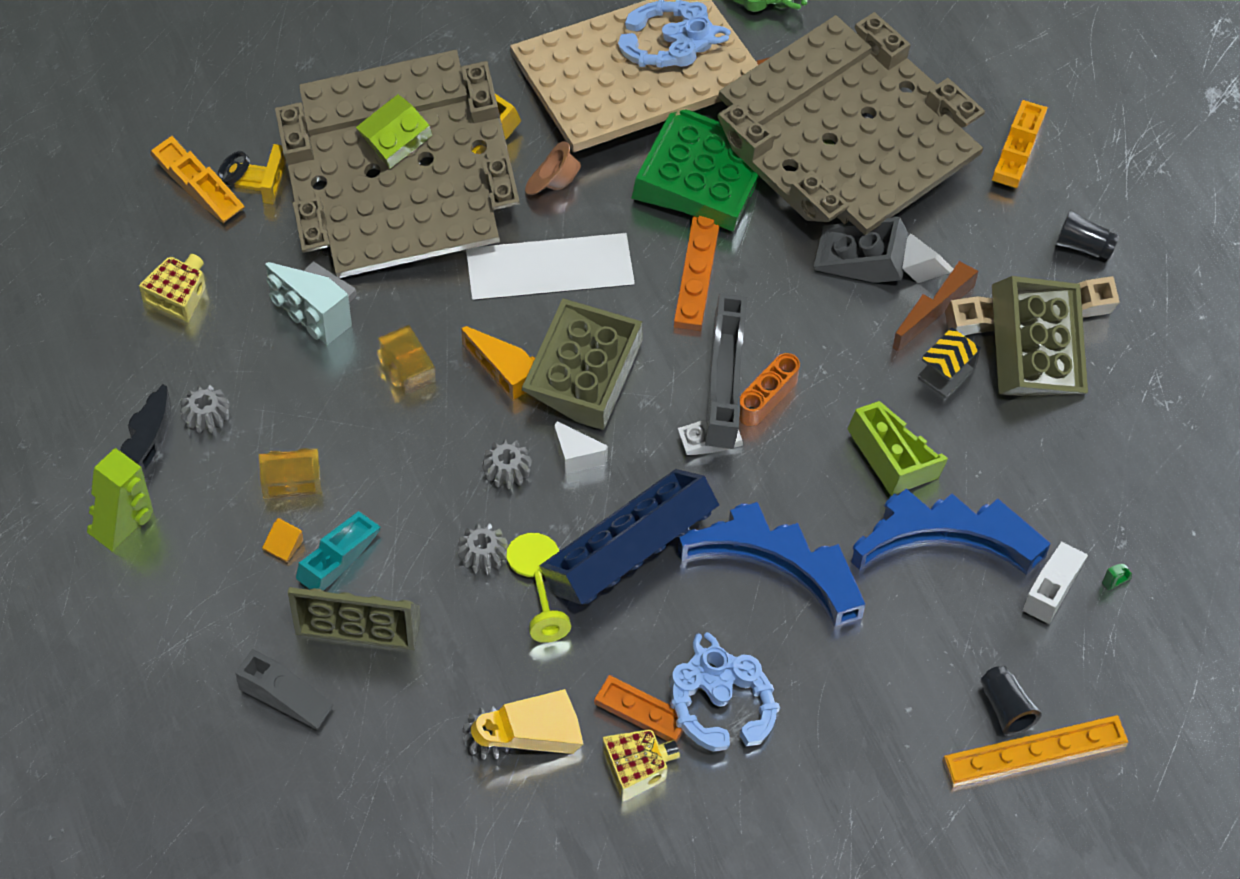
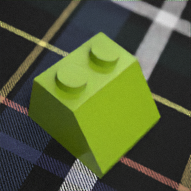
[355,94,433,169]

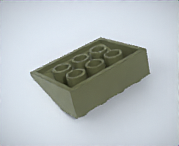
[992,276,1088,396]
[522,298,643,430]
[288,587,421,651]

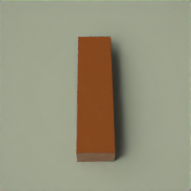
[892,261,979,352]

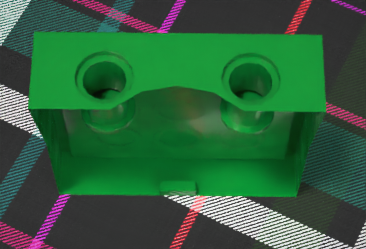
[631,109,760,232]

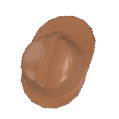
[525,141,581,195]

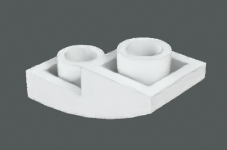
[678,420,743,455]

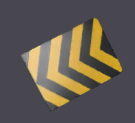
[918,327,981,398]

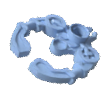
[618,0,731,68]
[669,632,780,752]

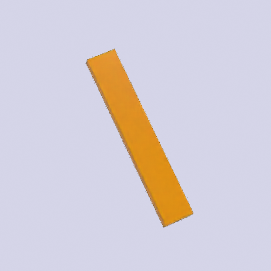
[943,715,1128,788]

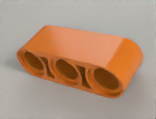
[739,353,800,426]

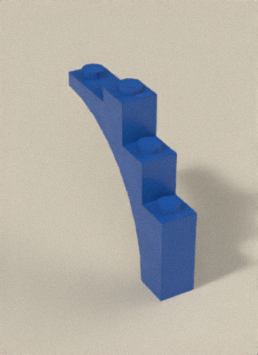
[851,488,1051,575]
[677,502,866,626]

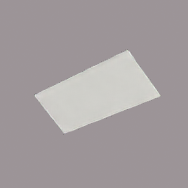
[466,233,635,300]

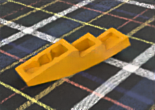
[992,100,1048,188]
[150,136,245,224]

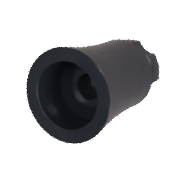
[1056,210,1119,259]
[981,666,1042,736]

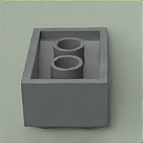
[813,217,909,283]

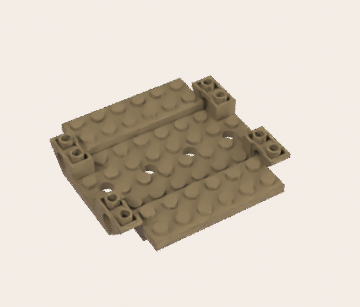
[718,12,985,235]
[275,49,520,278]

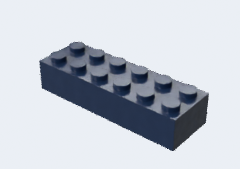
[539,469,719,605]

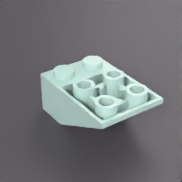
[265,262,352,345]

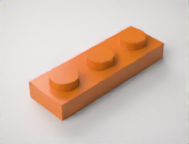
[594,675,683,743]

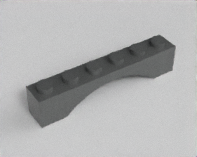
[705,293,747,449]

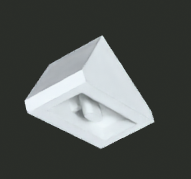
[902,234,954,283]
[554,421,608,474]

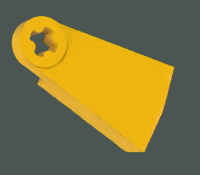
[471,689,583,754]

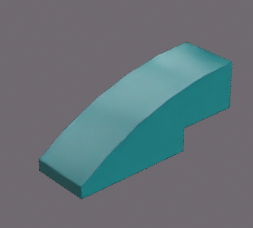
[296,511,381,591]

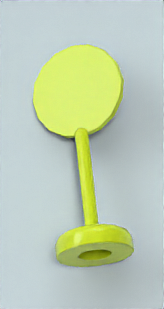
[507,533,572,643]

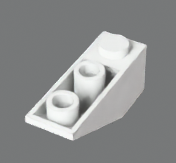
[1023,542,1088,624]

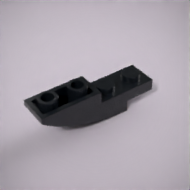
[120,384,171,474]

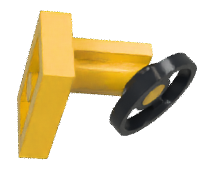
[217,144,286,205]

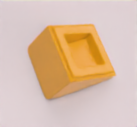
[262,518,304,563]

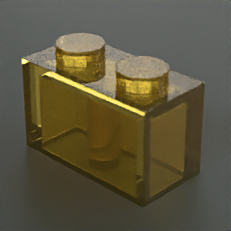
[377,325,436,396]
[259,448,322,499]

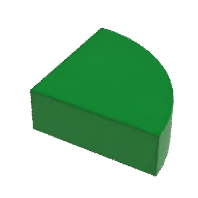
[1102,564,1132,591]

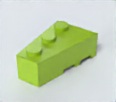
[847,401,948,496]
[87,448,153,552]

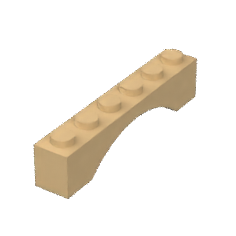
[944,276,1120,335]

